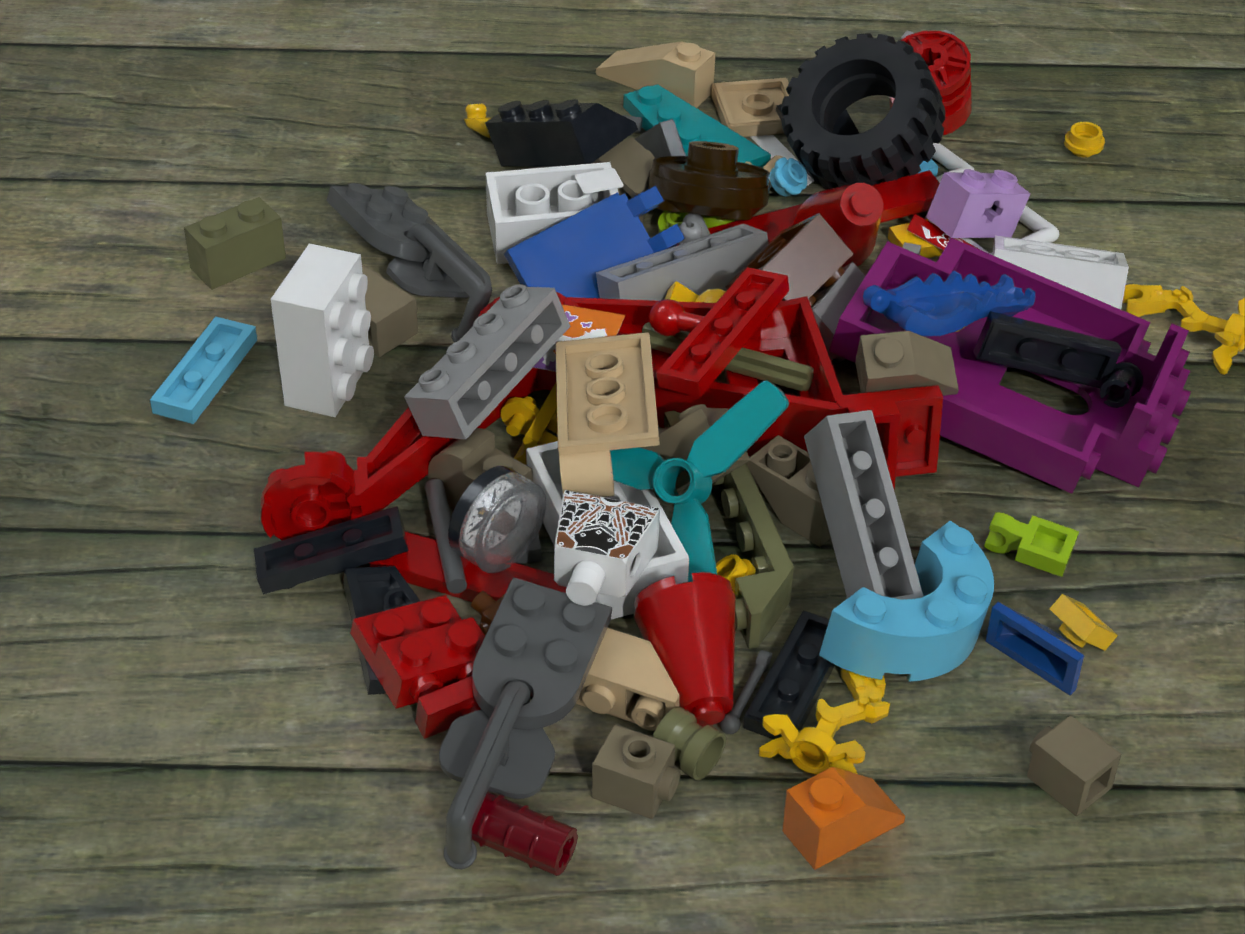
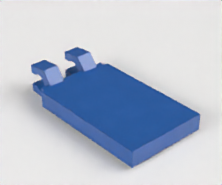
[504,186,685,298]

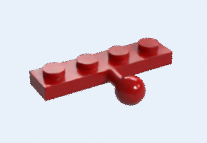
[649,267,789,398]

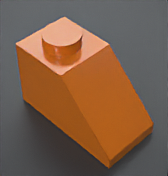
[782,767,905,870]

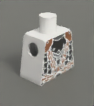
[554,490,660,606]

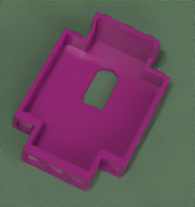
[829,238,1191,494]

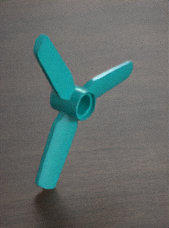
[610,381,789,582]

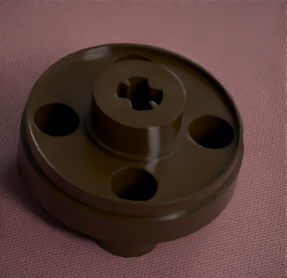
[648,141,770,220]

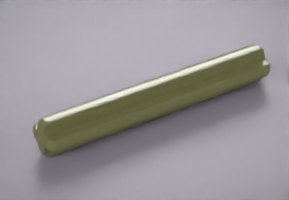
[642,322,814,391]

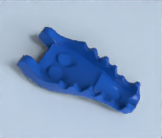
[863,271,1036,338]

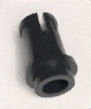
[1100,361,1143,408]

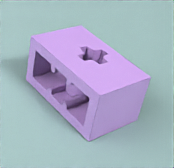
[926,169,1030,238]

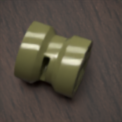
[653,706,726,780]

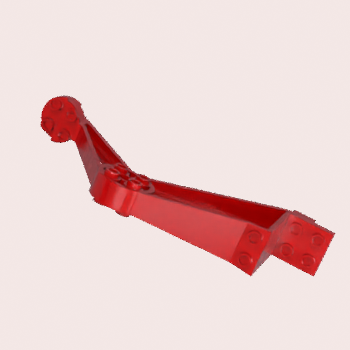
[260,292,943,540]

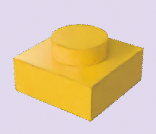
[1050,594,1118,651]

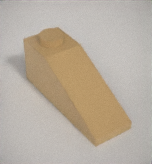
[596,41,715,108]

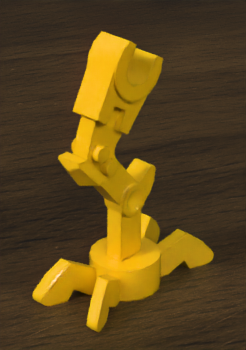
[1122,284,1245,375]
[758,668,890,774]

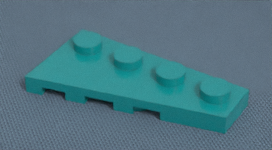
[623,84,771,168]

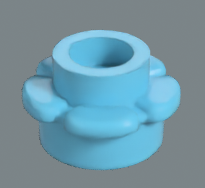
[769,157,807,196]

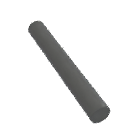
[425,479,467,594]

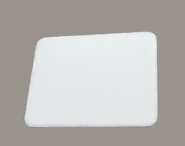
[575,168,624,194]

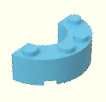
[819,521,994,682]

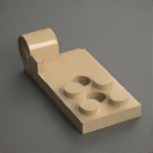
[556,332,660,497]

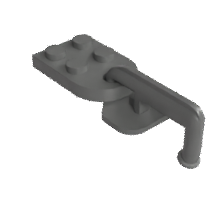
[326,183,492,343]
[439,577,612,870]

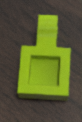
[984,512,1079,577]

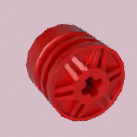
[889,31,972,135]

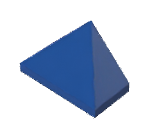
[985,602,1084,695]

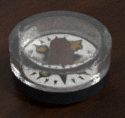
[448,466,546,573]

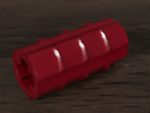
[472,792,578,876]

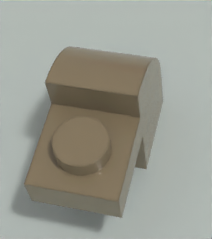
[428,428,533,509]

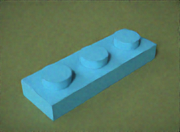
[150,316,257,424]

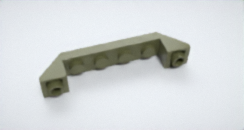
[664,410,794,649]

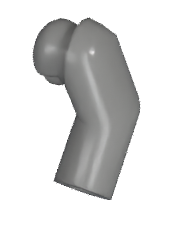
[678,213,710,245]

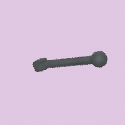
[720,649,772,734]

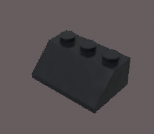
[485,99,638,167]

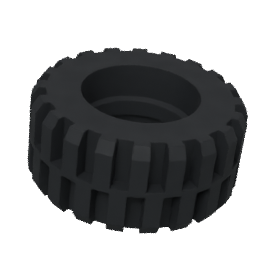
[781,33,946,189]

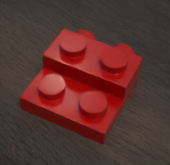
[350,595,485,709]

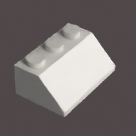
[992,235,1129,310]

